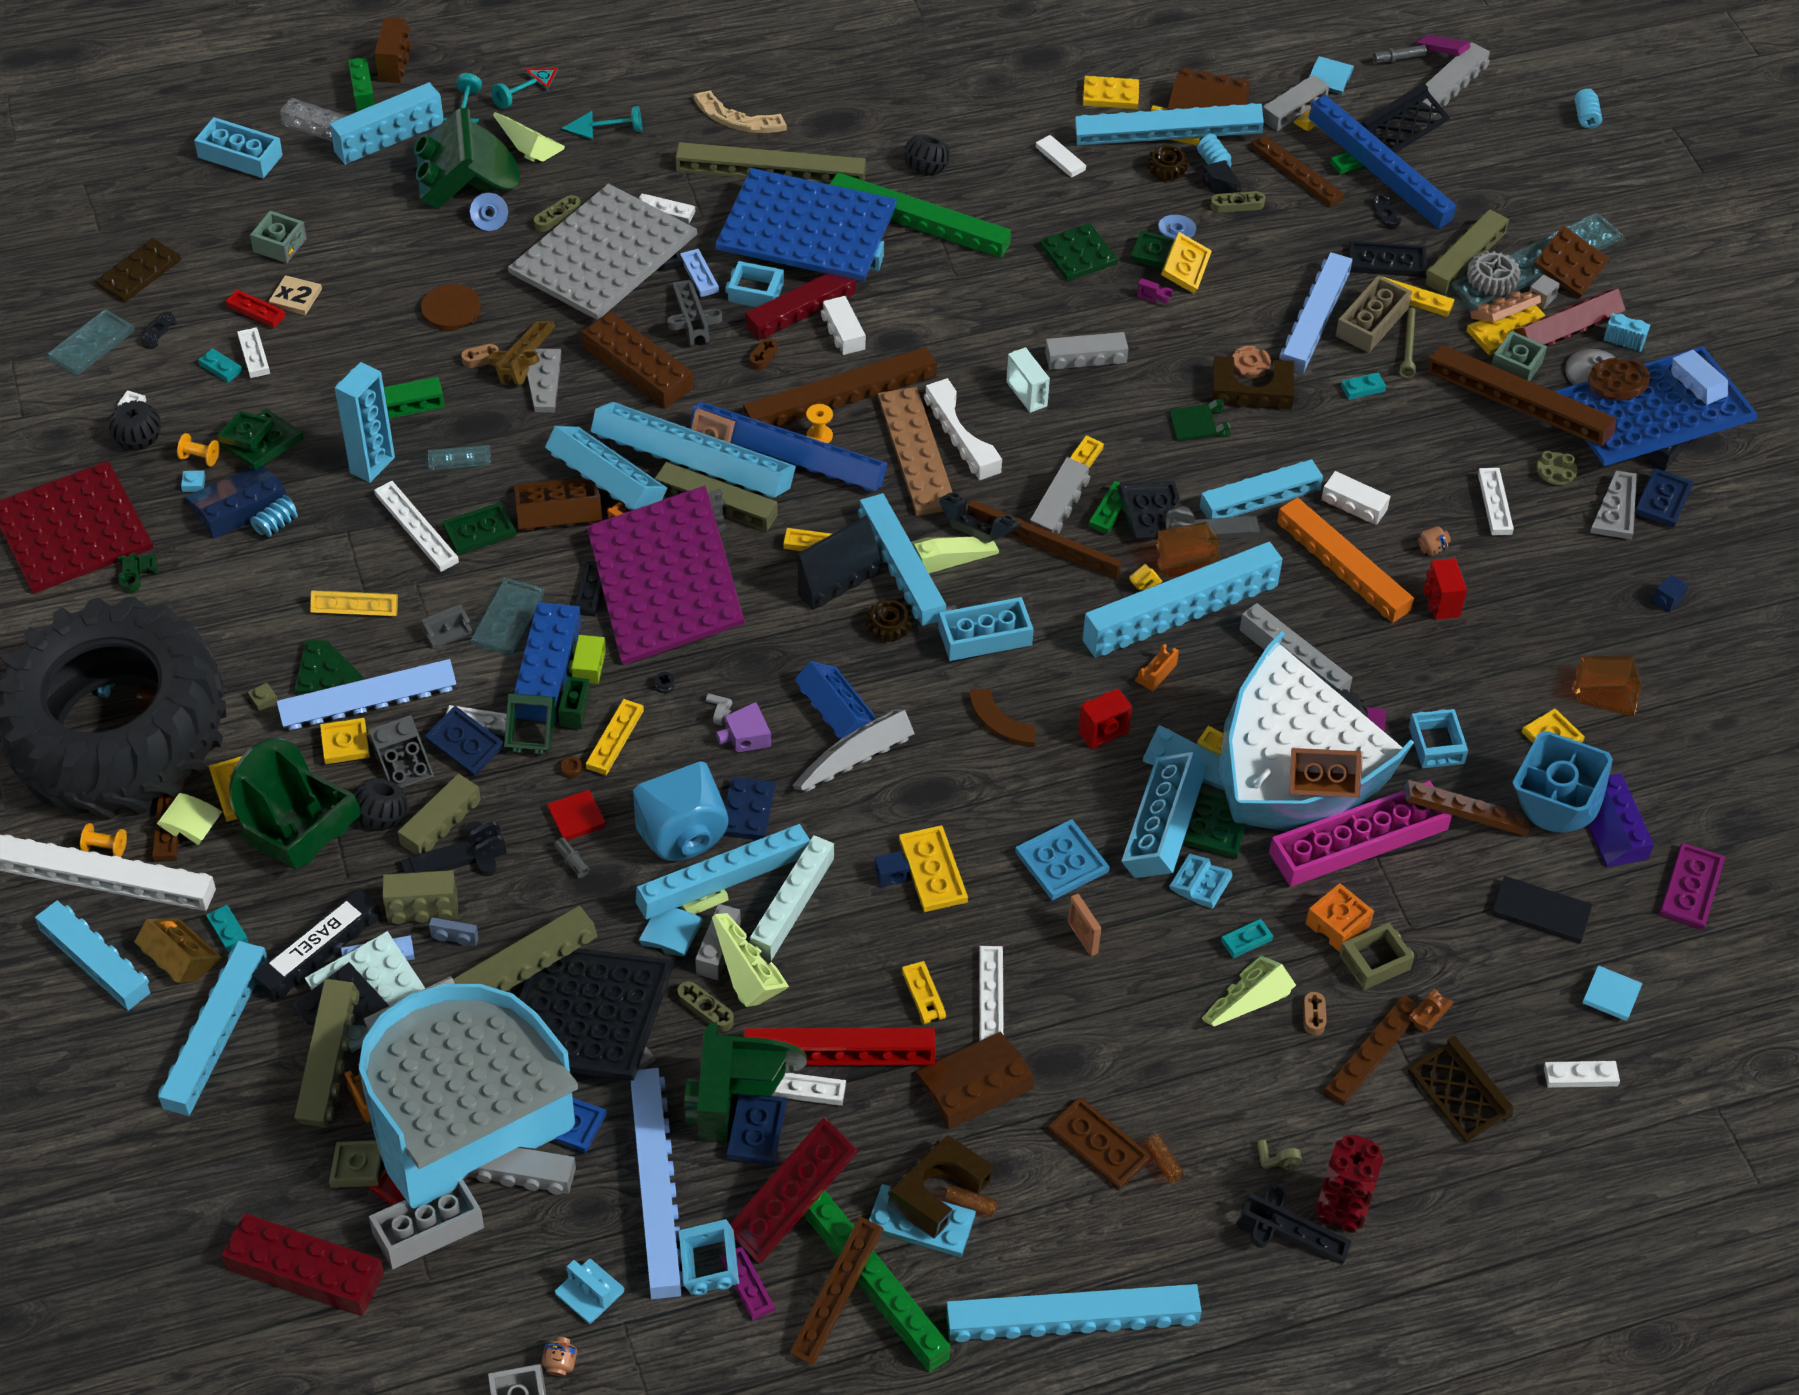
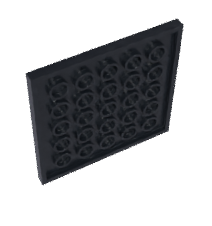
[519,948,674,1081]

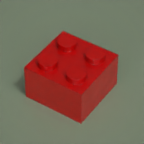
[1423,558,1467,620]
[1078,688,1132,750]

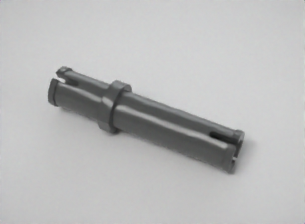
[1372,45,1427,64]

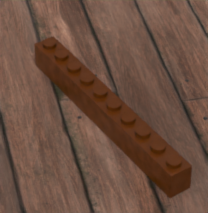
[1429,345,1616,446]
[743,347,937,427]

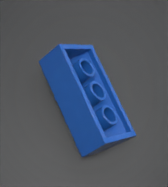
[795,661,877,739]

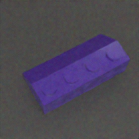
[1588,773,1654,867]

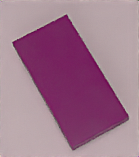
[1659,842,1725,930]

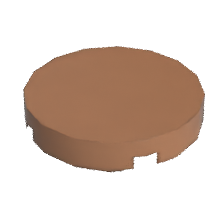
[1232,346,1271,379]

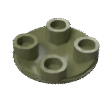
[1536,451,1577,485]

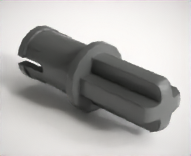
[554,838,590,878]

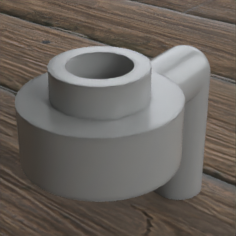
[706,693,732,726]

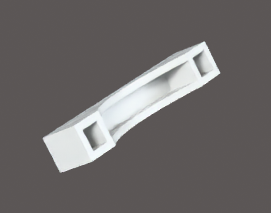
[924,378,1002,480]

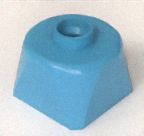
[1513,731,1613,833]
[633,761,728,861]

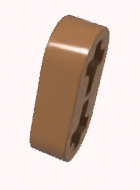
[462,344,499,368]
[1303,992,1326,1036]

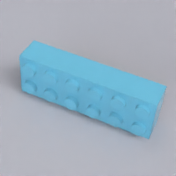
[330,82,444,165]
[335,362,395,483]
[545,426,667,510]
[1121,752,1206,878]

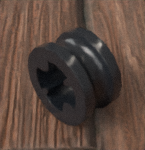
[655,672,675,694]

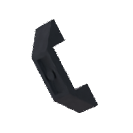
[939,492,1021,543]

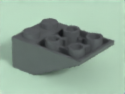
[368,715,434,788]

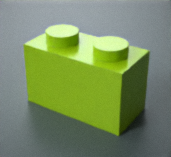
[569,635,606,684]

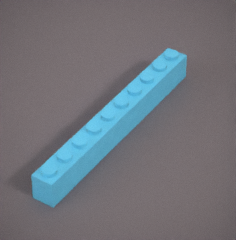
[1075,103,1264,146]
[946,1284,1202,1342]

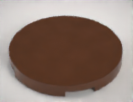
[421,284,481,331]
[1588,357,1650,400]

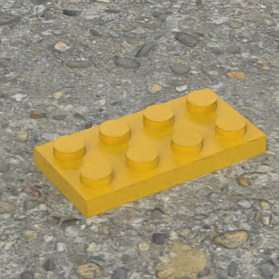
[1467,305,1546,356]
[899,825,968,912]

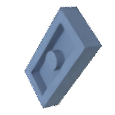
[429,917,479,946]

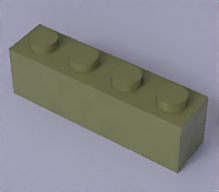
[398,774,481,855]

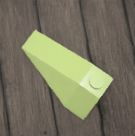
[493,112,565,162]
[911,536,999,573]
[712,913,789,1007]
[1202,956,1296,1026]

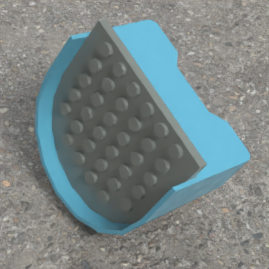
[359,984,578,1209]

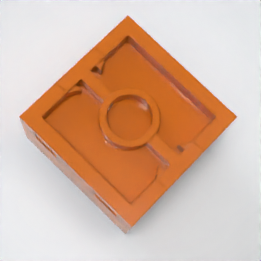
[1306,883,1374,952]

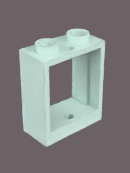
[1006,347,1050,413]

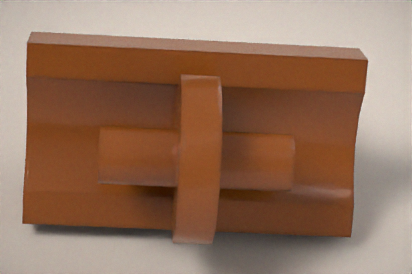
[1409,989,1453,1033]

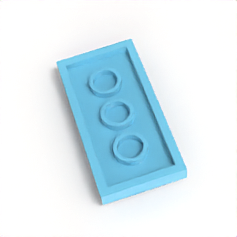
[869,1184,976,1258]

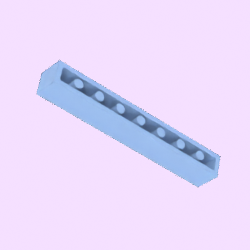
[1279,252,1352,374]
[277,659,456,731]

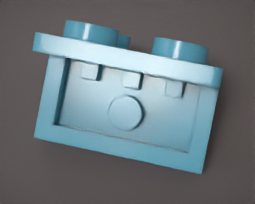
[555,1259,624,1324]

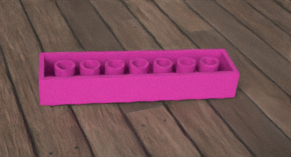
[1269,781,1452,887]

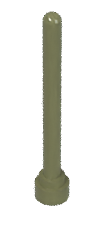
[1399,308,1416,378]

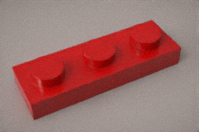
[225,289,286,328]

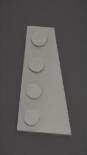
[527,349,561,413]
[1590,471,1637,539]

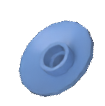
[470,193,508,231]
[1158,215,1196,239]

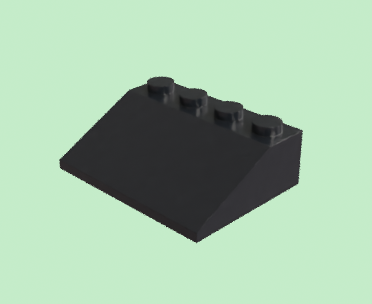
[797,515,881,610]

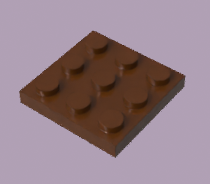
[1532,225,1610,299]

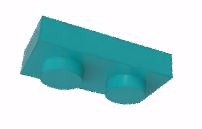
[198,348,242,383]
[1341,372,1386,400]
[206,905,249,953]
[1221,919,1273,959]

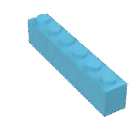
[1200,459,1323,519]
[35,900,150,1011]

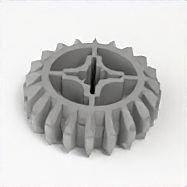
[1467,251,1520,297]

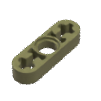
[1211,191,1266,213]
[534,195,581,232]
[678,981,734,1032]

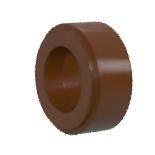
[560,756,583,779]

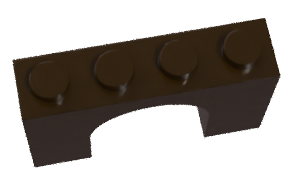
[1212,356,1294,410]
[887,1135,995,1239]

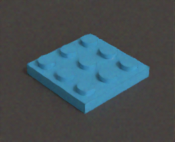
[1015,819,1110,901]

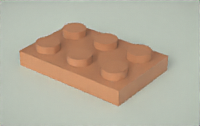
[1470,291,1542,322]

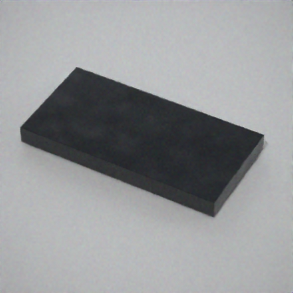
[1349,241,1427,278]
[1491,876,1593,944]

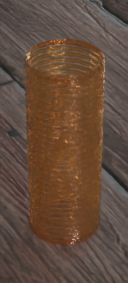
[1145,1134,1184,1183]
[945,1184,997,1217]

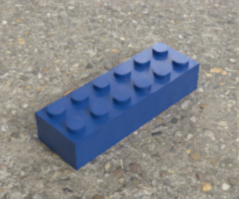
[514,602,581,723]

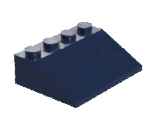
[185,466,287,539]

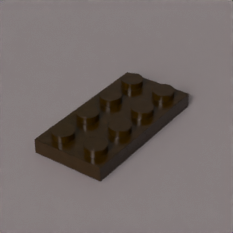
[96,238,181,303]

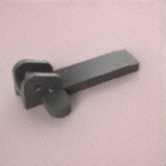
[667,280,722,347]
[1164,507,1260,556]

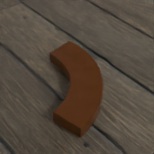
[969,689,1036,747]

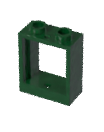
[504,693,556,754]

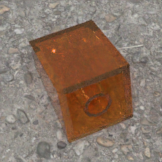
[1156,522,1220,577]
[1572,655,1642,716]

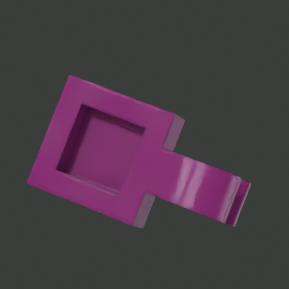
[1137,278,1173,304]

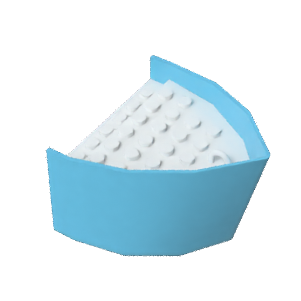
[1219,631,1414,832]

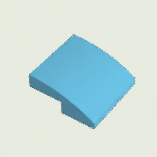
[1309,56,1354,95]
[1170,854,1232,909]
[639,908,703,956]
[1583,965,1642,1021]

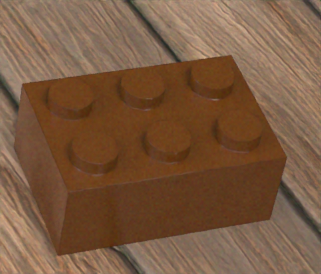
[374,17,412,83]

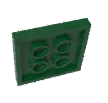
[1039,223,1118,282]
[219,408,304,470]
[1182,789,1247,859]

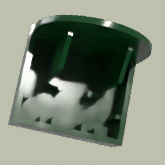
[414,108,520,210]
[229,738,362,870]
[684,1022,807,1143]

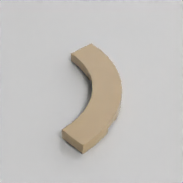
[693,90,787,133]

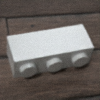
[821,296,866,355]
[1321,471,1390,525]

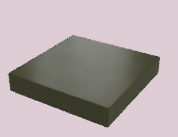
[329,1140,383,1188]

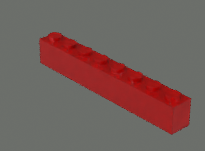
[744,1028,936,1065]

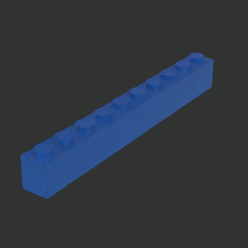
[1308,94,1456,229]
[689,402,888,491]

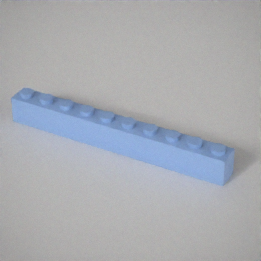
[631,1068,685,1300]

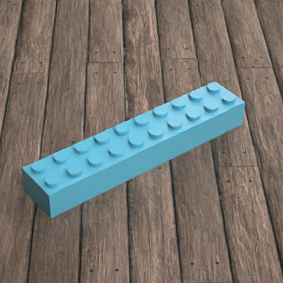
[591,402,796,498]
[1082,542,1283,658]

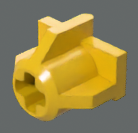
[1129,564,1162,591]

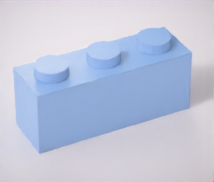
[1671,350,1728,405]

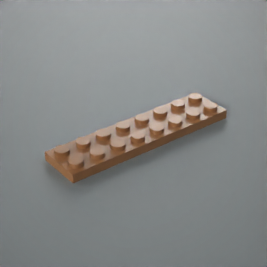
[878,387,952,516]

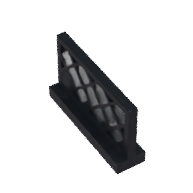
[1362,83,1450,153]

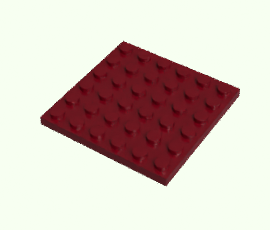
[0,461,154,594]

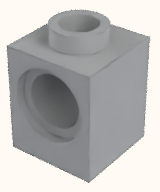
[1529,275,1560,310]

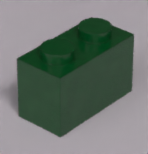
[558,677,591,729]

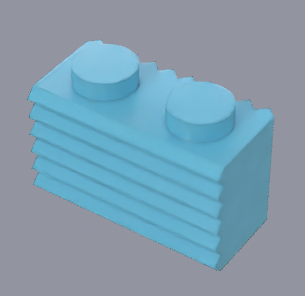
[1603,313,1650,352]

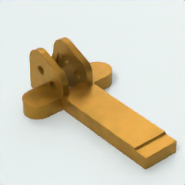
[488,321,555,385]

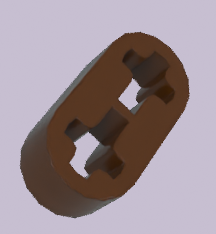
[750,338,777,370]

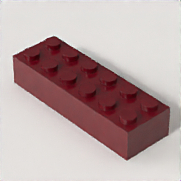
[221,1213,384,1316]

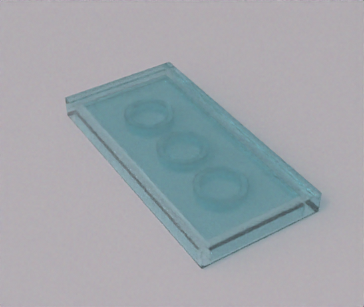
[48,309,135,376]
[471,578,545,655]

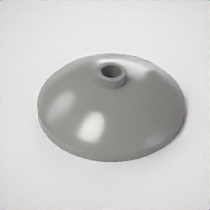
[1565,349,1615,385]

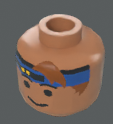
[1418,526,1451,556]
[541,1337,577,1377]

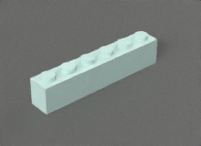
[750,835,834,961]

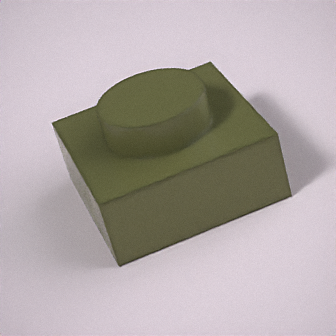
[248,683,278,711]

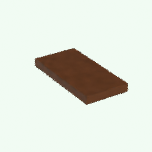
[1047,1097,1152,1191]

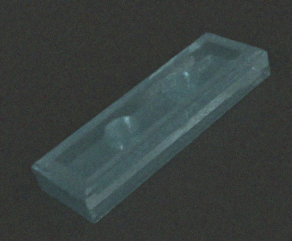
[428,445,491,470]

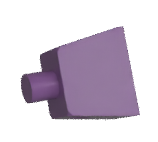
[716,702,771,752]

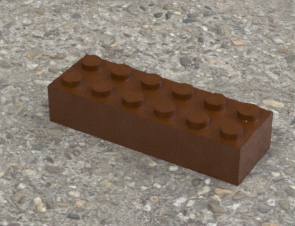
[582,312,694,409]

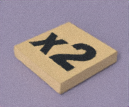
[269,275,322,315]

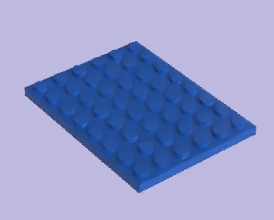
[716,168,897,281]
[1554,346,1757,466]

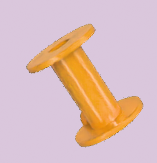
[806,404,833,443]
[177,433,220,467]
[80,823,127,857]

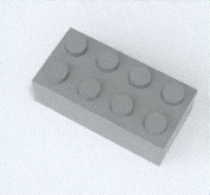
[369,1179,484,1270]

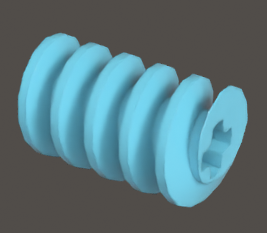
[1575,89,1602,129]
[1197,134,1232,168]
[250,495,298,537]

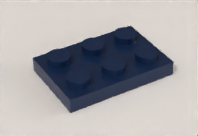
[1635,468,1694,528]
[425,706,504,777]
[723,777,775,840]
[727,1095,787,1166]

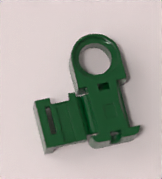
[118,553,159,593]

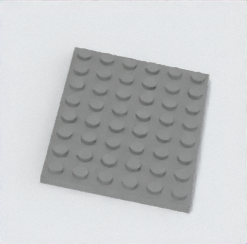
[508,184,697,320]

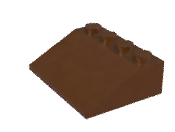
[1167,68,1252,110]
[514,477,602,530]
[916,1031,1034,1130]

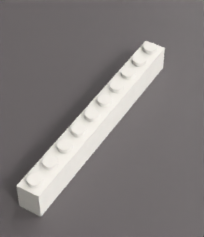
[0,835,216,911]

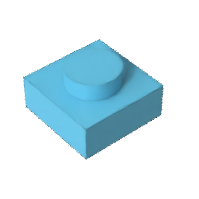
[181,471,205,492]

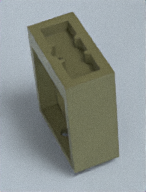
[1339,923,1414,990]

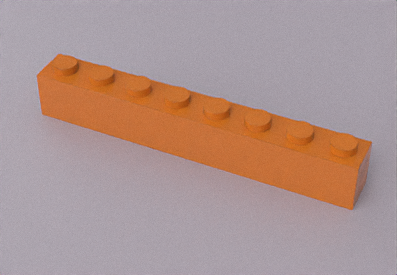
[1277,497,1414,623]

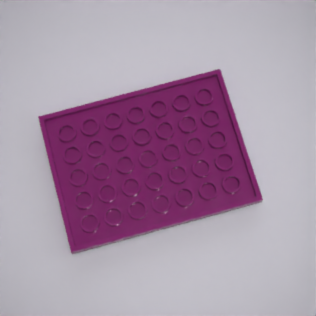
[587,485,746,665]

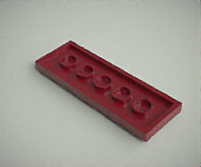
[730,1117,859,1263]

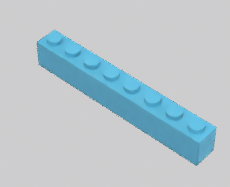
[858,493,946,626]
[636,824,810,919]
[158,941,268,1116]

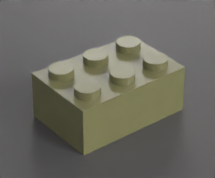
[383,871,458,924]

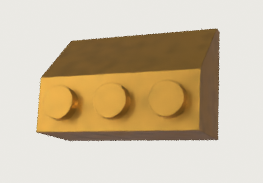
[135,917,223,983]

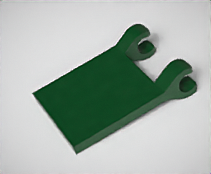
[1169,399,1231,442]

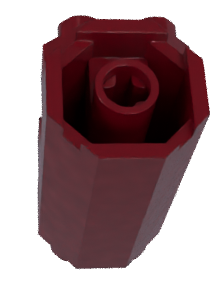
[1315,1135,1384,1233]

